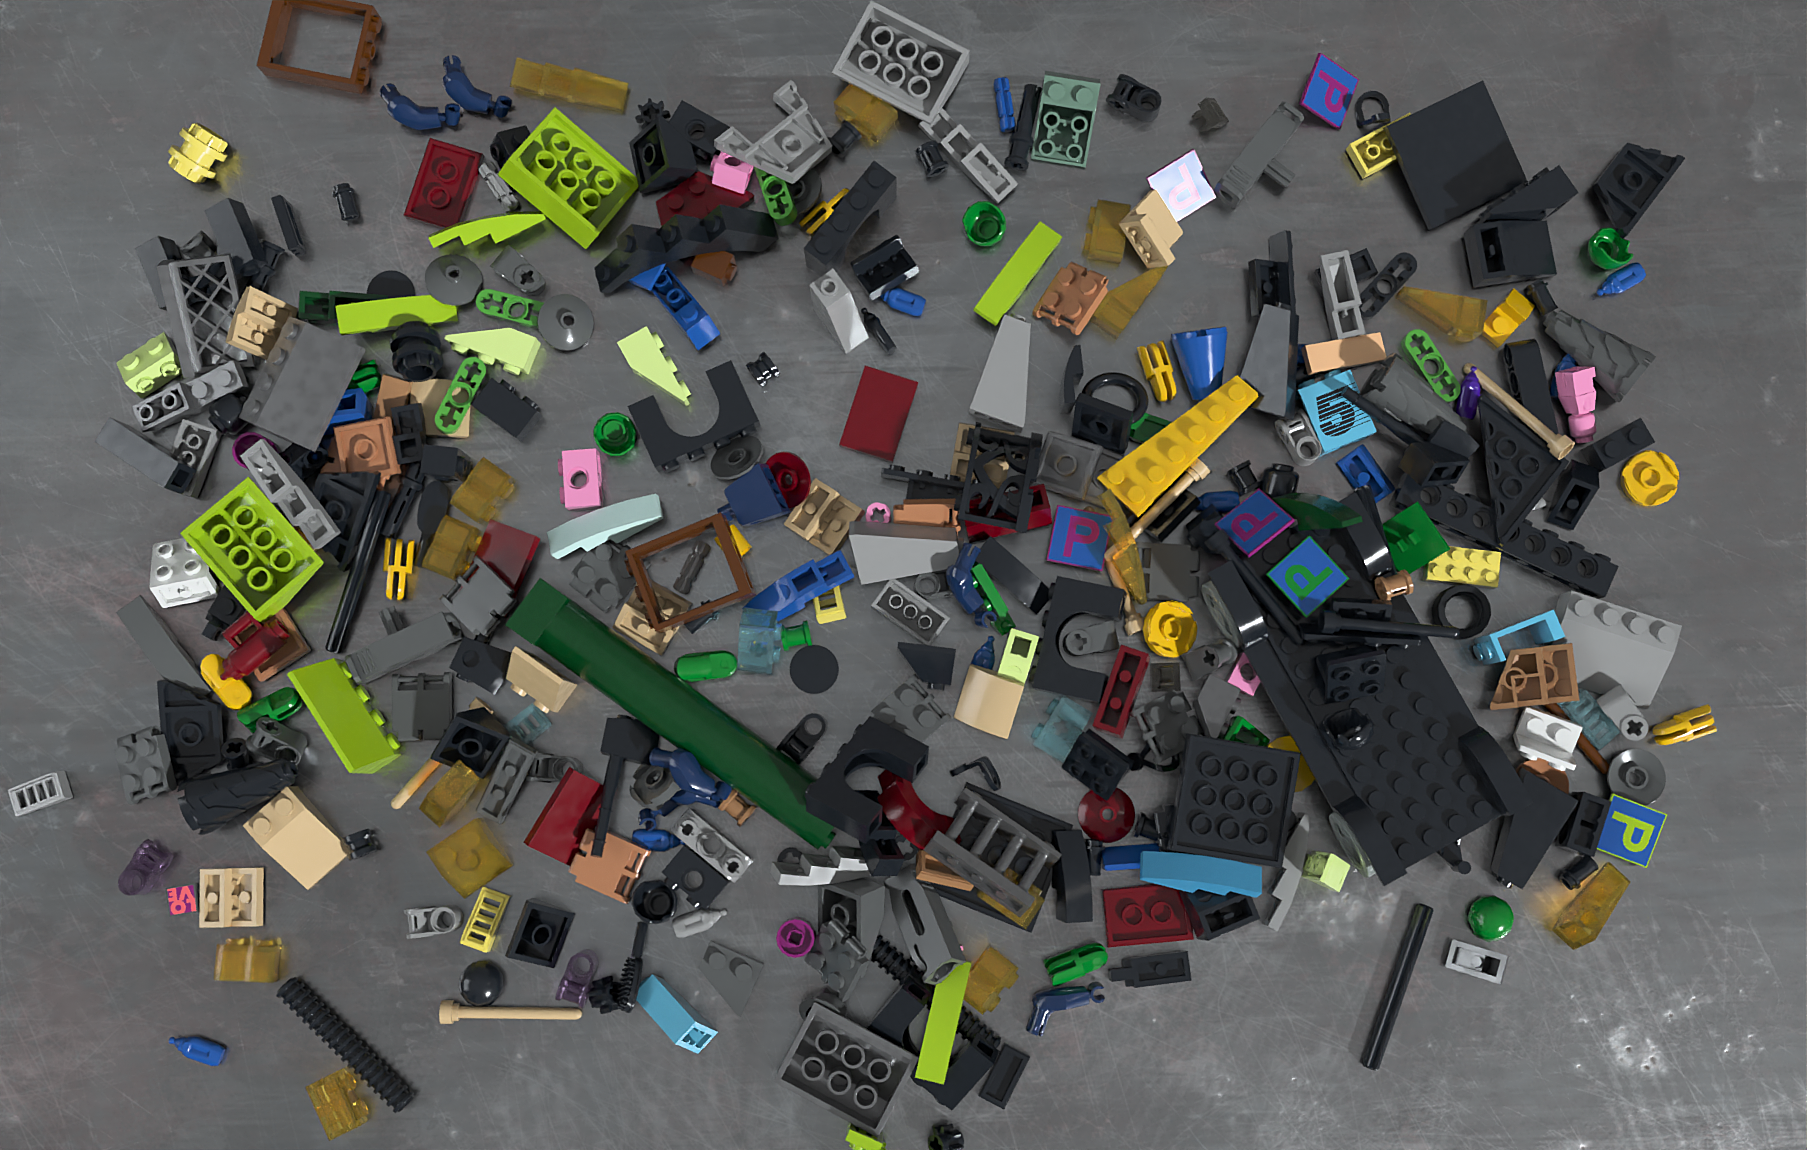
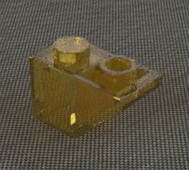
[419,760,480,828]

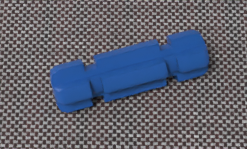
[994,77,1016,133]

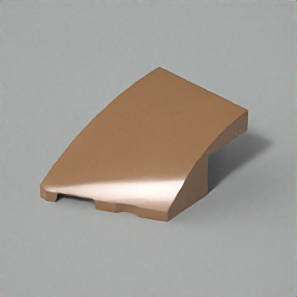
[1490,643,1580,710]

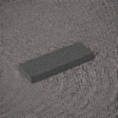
[475,737,538,825]

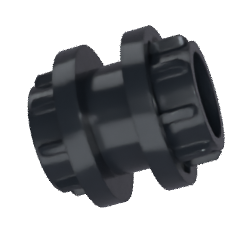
[390,321,443,382]

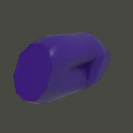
[1456,366,1481,420]

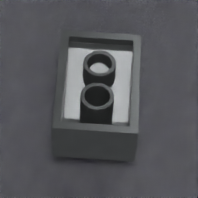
[818,878,885,978]

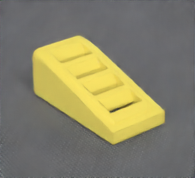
[813,585,846,624]
[459,886,511,953]

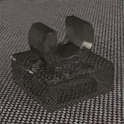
[1192,97,1229,132]
[1150,662,1181,692]

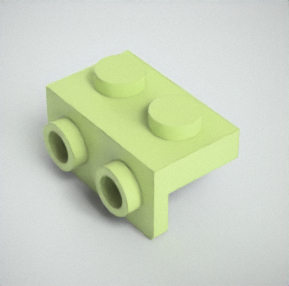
[116,332,182,398]

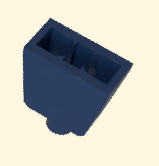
[717,463,791,526]

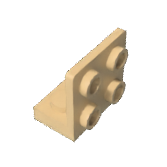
[1119,189,1183,268]

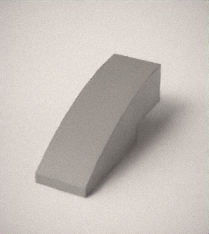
[1319,250,1365,341]

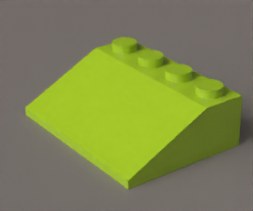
[497,107,639,249]
[180,477,324,624]
[287,658,402,774]

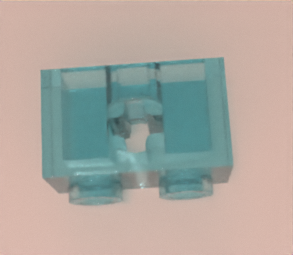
[737,607,782,674]
[1031,695,1093,763]

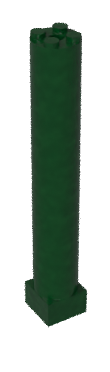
[505,578,837,850]

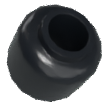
[208,393,249,435]
[1260,463,1299,499]

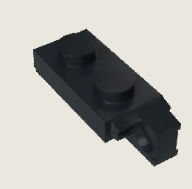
[202,584,246,641]
[1108,950,1192,988]

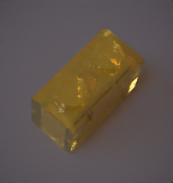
[305,1068,368,1141]

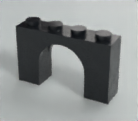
[804,161,897,277]
[135,198,268,311]
[627,360,761,473]
[1029,576,1127,704]
[804,716,929,844]
[866,976,1000,1111]

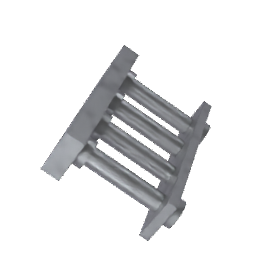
[924,788,1062,917]

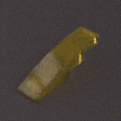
[510,57,629,111]
[1097,489,1147,605]

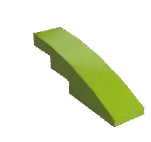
[428,211,546,248]
[973,221,1062,326]
[335,295,459,336]
[915,960,972,1084]

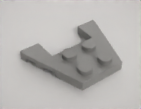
[714,80,832,184]

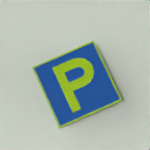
[1597,793,1668,868]

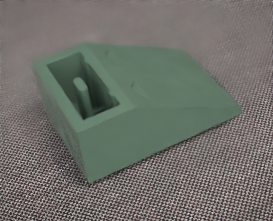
[1031,71,1101,167]

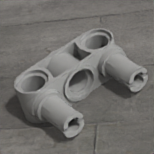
[671,807,753,883]

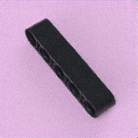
[1503,338,1565,472]

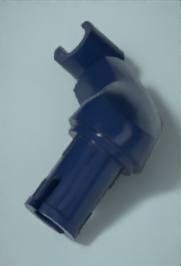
[442,55,512,118]
[379,83,460,130]
[946,542,997,628]
[649,748,732,801]
[638,790,721,831]
[1025,982,1105,1036]

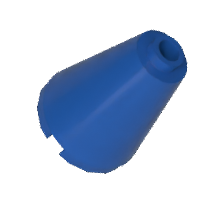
[1171,327,1228,402]

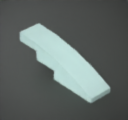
[547,494,663,559]

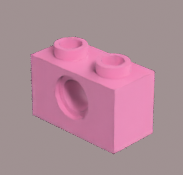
[558,448,603,511]

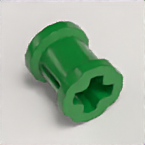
[779,620,812,651]

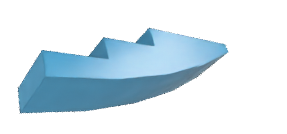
[1140,851,1262,898]

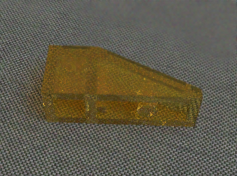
[1089,266,1168,340]
[1396,286,1488,342]
[1552,862,1631,950]

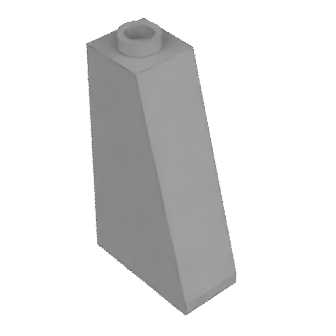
[809,269,869,354]
[969,314,1031,432]
[849,521,965,585]

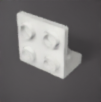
[149,538,220,608]
[1513,706,1583,771]

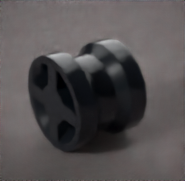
[746,352,780,388]
[342,828,377,861]

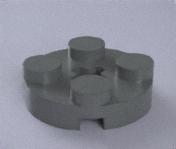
[629,764,682,811]

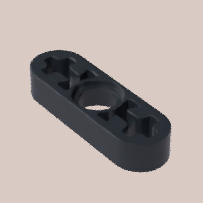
[1359,252,1417,320]

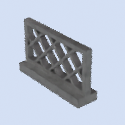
[156,253,255,378]

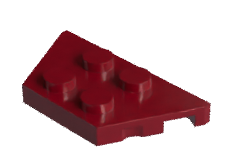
[656,171,754,227]

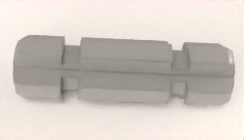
[479,161,519,212]
[673,540,710,594]

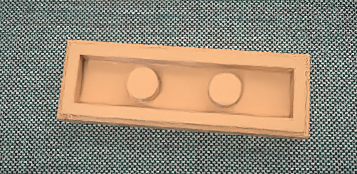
[1301,332,1386,375]

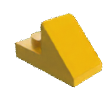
[1477,288,1535,348]

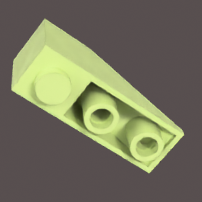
[617,326,691,406]
[445,328,541,375]
[997,628,1039,683]
[1301,850,1350,892]

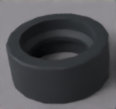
[1432,584,1491,639]

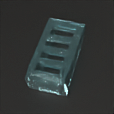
[1560,689,1620,751]
[499,702,552,757]

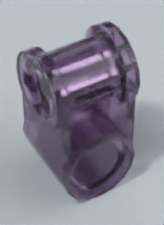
[118,839,174,896]
[555,949,599,1009]

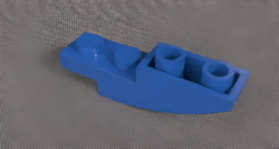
[742,550,854,633]

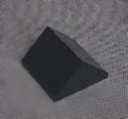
[430,707,510,779]
[505,898,575,968]

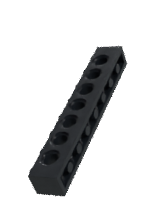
[1389,473,1619,599]

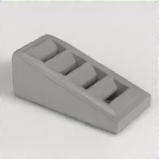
[8,771,73,817]

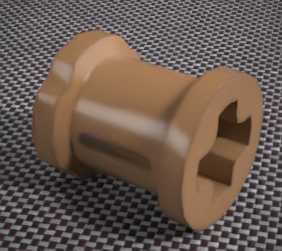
[1374,569,1414,600]
[718,789,757,827]

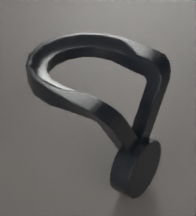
[1355,91,1391,126]
[1127,737,1180,772]
[949,756,1001,791]

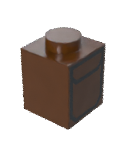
[691,251,737,287]

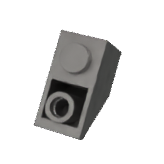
[1193,674,1242,739]

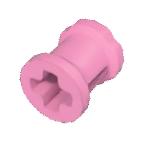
[865,502,891,523]

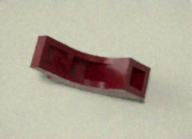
[877,769,962,850]

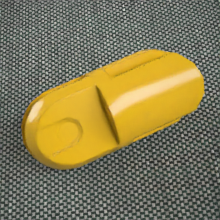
[799,188,850,236]
[1137,340,1177,402]
[383,538,415,600]
[200,654,252,711]
[1652,704,1717,745]

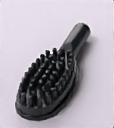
[414,481,448,568]
[616,922,648,1013]

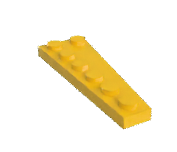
[1097,375,1258,517]

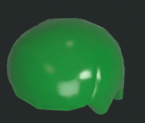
[962,201,1006,246]
[1588,227,1633,269]
[593,412,636,456]
[1468,895,1514,942]

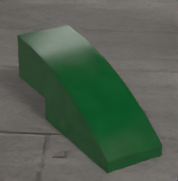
[298,291,388,325]
[1272,493,1363,531]

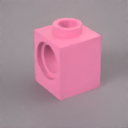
[710,151,754,194]
[1224,652,1260,697]

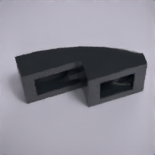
[391,403,427,465]

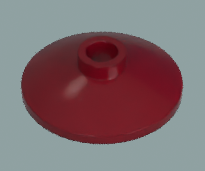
[765,452,811,508]
[1078,787,1135,843]

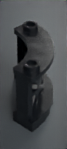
[954,422,1043,533]

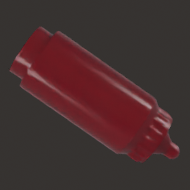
[220,611,291,680]

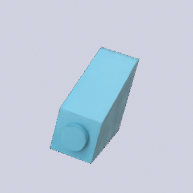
[636,974,718,1054]

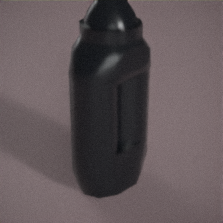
[861,308,897,355]

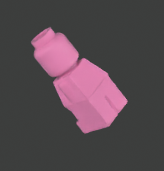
[1555,366,1596,443]

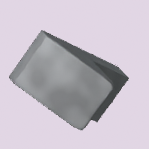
[1445,939,1510,985]

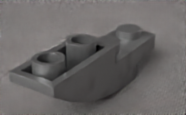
[132,360,249,432]

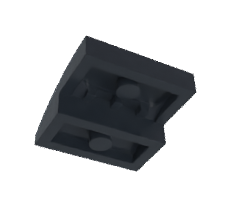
[1059,345,1084,414]

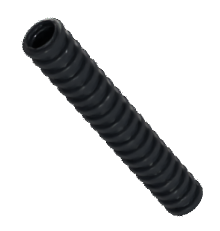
[871,935,1001,1048]
[276,977,414,1113]

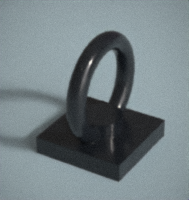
[1071,372,1149,455]

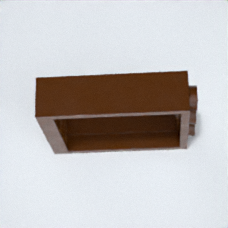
[256,0,382,94]
[624,512,756,633]

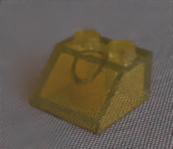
[426,818,514,899]

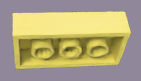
[1346,113,1411,179]
[1423,546,1501,589]

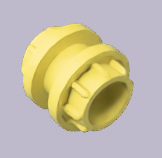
[168,122,228,184]

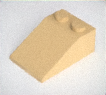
[506,646,577,713]
[243,786,349,890]

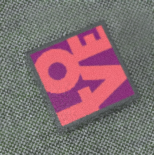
[166,883,200,917]

